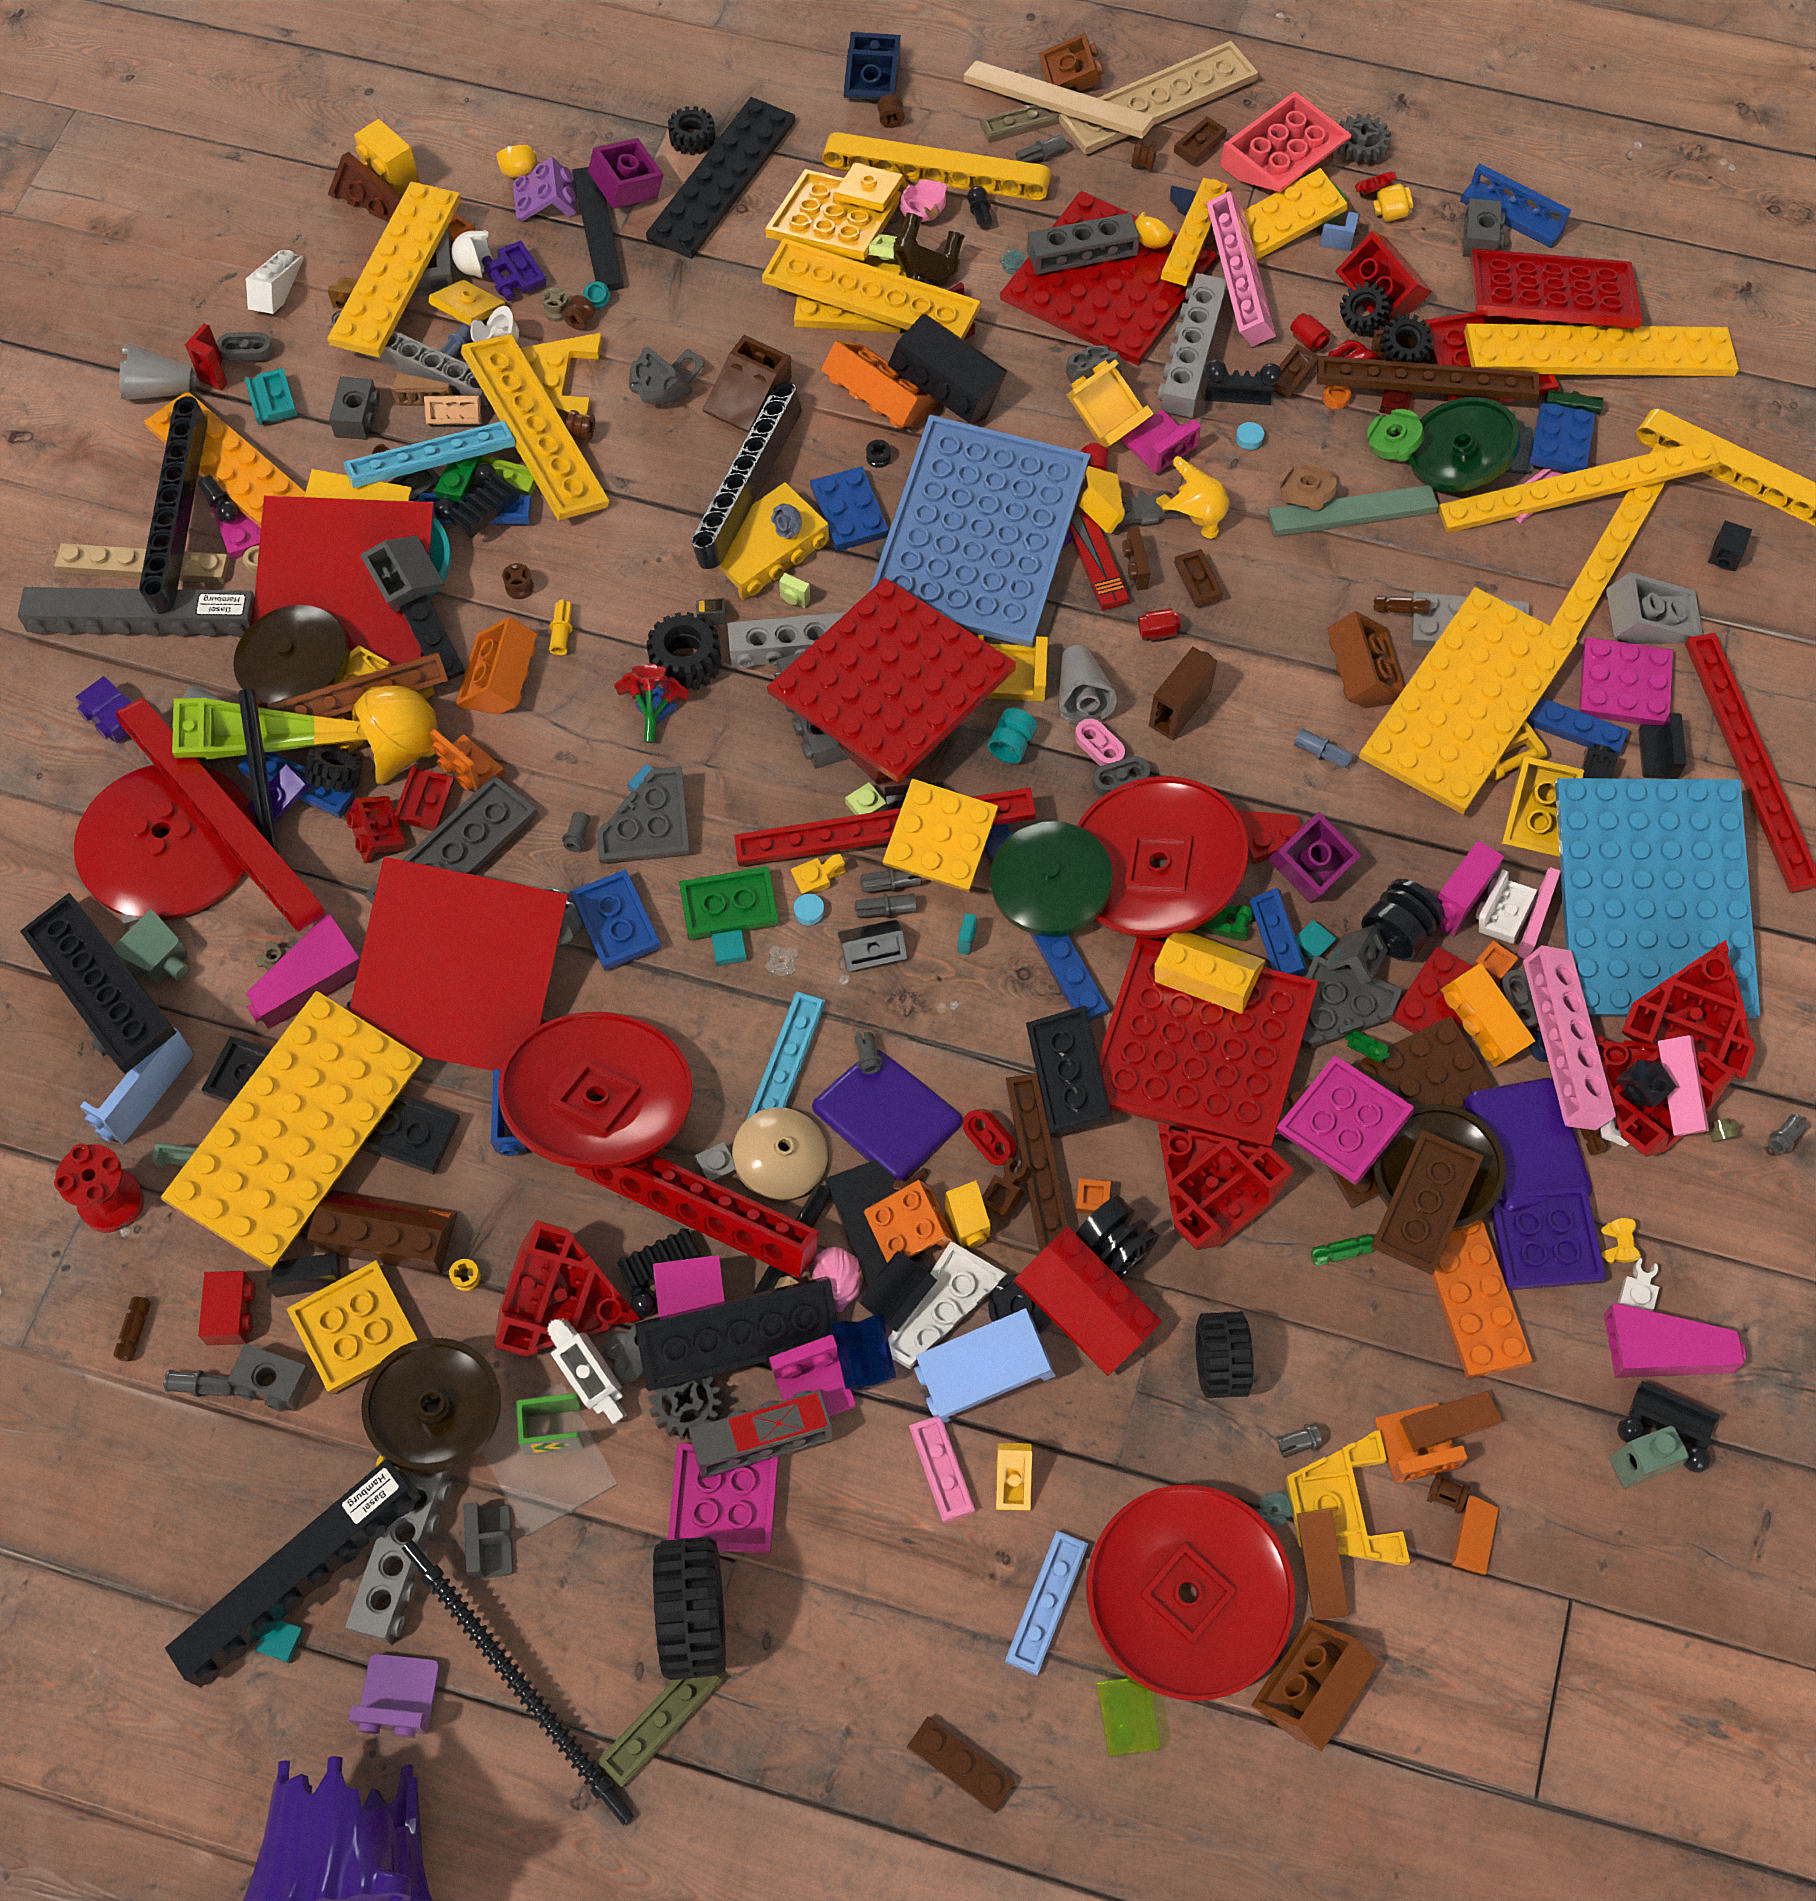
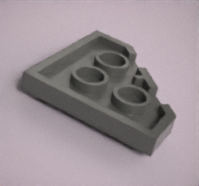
[597,766,690,863]
[1301,955,1402,1049]

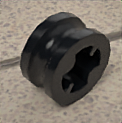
[866,440,891,468]

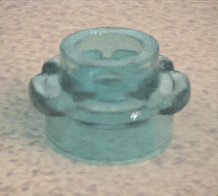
[1000,250,1026,275]
[1259,1492,1292,1526]

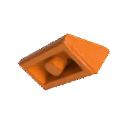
[1451,1494,1499,1575]

